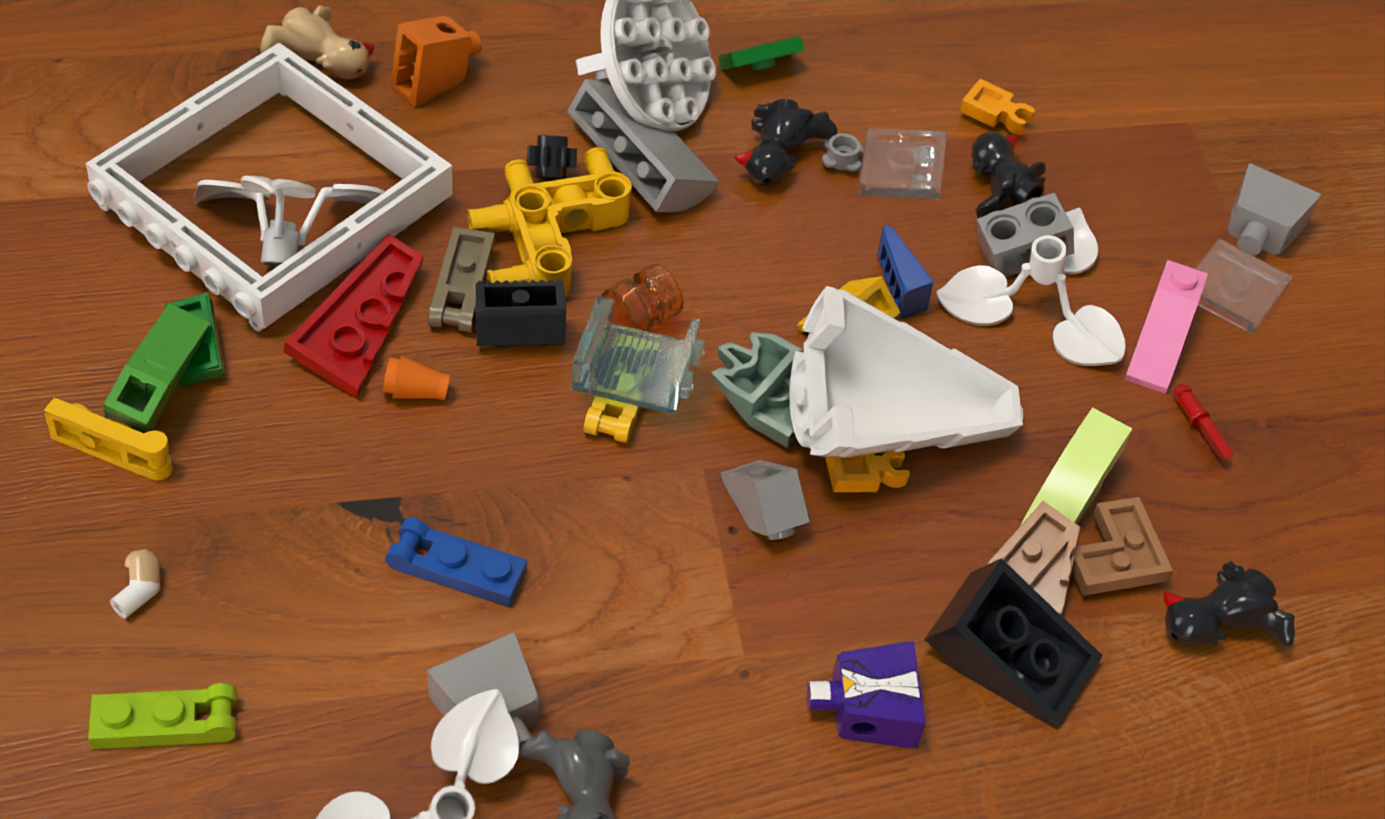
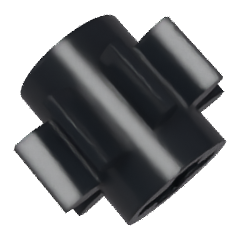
[527,135,577,179]

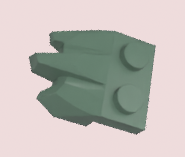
[711,332,802,448]

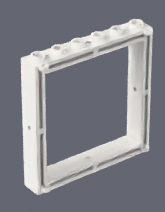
[86,42,453,332]

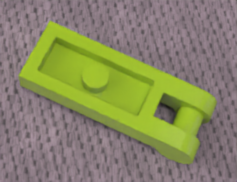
[88,683,237,749]

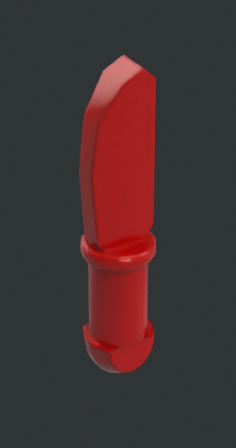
[1173,384,1233,461]

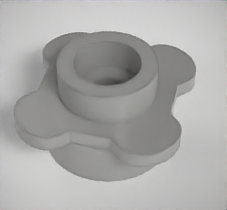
[822,133,864,172]

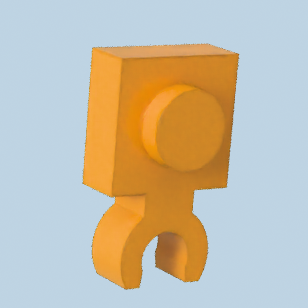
[960,79,1035,135]
[825,450,910,492]

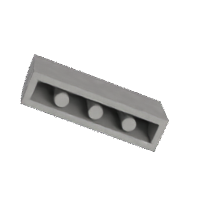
[567,79,720,213]

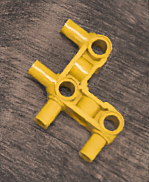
[467,147,632,298]

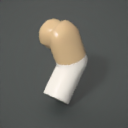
[110,549,160,619]

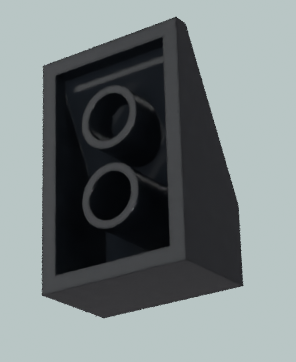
[924,558,1103,727]

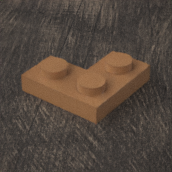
[1072,497,1173,596]

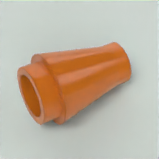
[382,355,450,401]

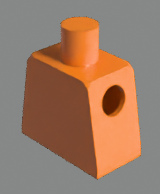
[390,16,482,107]

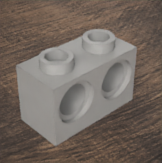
[976,192,1074,277]

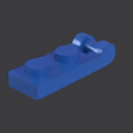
[385,518,527,608]

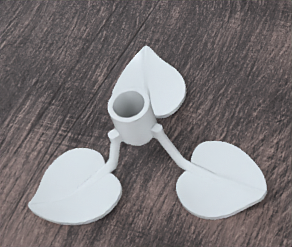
[194,176,385,267]
[936,208,1125,366]
[316,689,519,819]

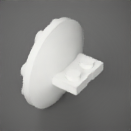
[576,0,716,132]

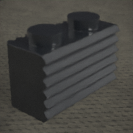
[475,279,566,347]

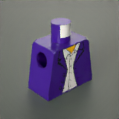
[806,642,926,748]

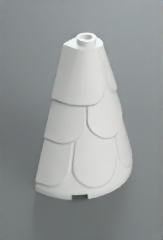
[789,286,1023,458]

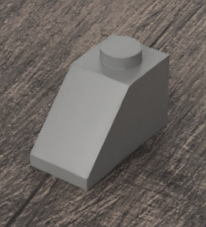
[720,460,810,540]

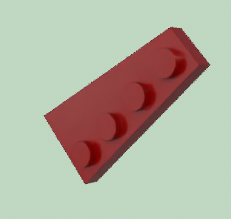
[283,234,424,399]

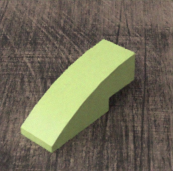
[1021,407,1133,525]

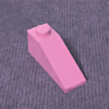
[1124,260,1208,394]

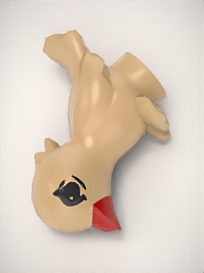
[260,5,374,80]

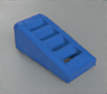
[877,225,934,319]

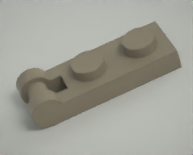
[428,227,495,333]

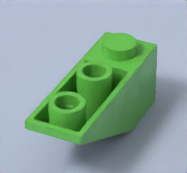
[103,303,211,433]

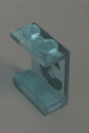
[571,296,706,415]

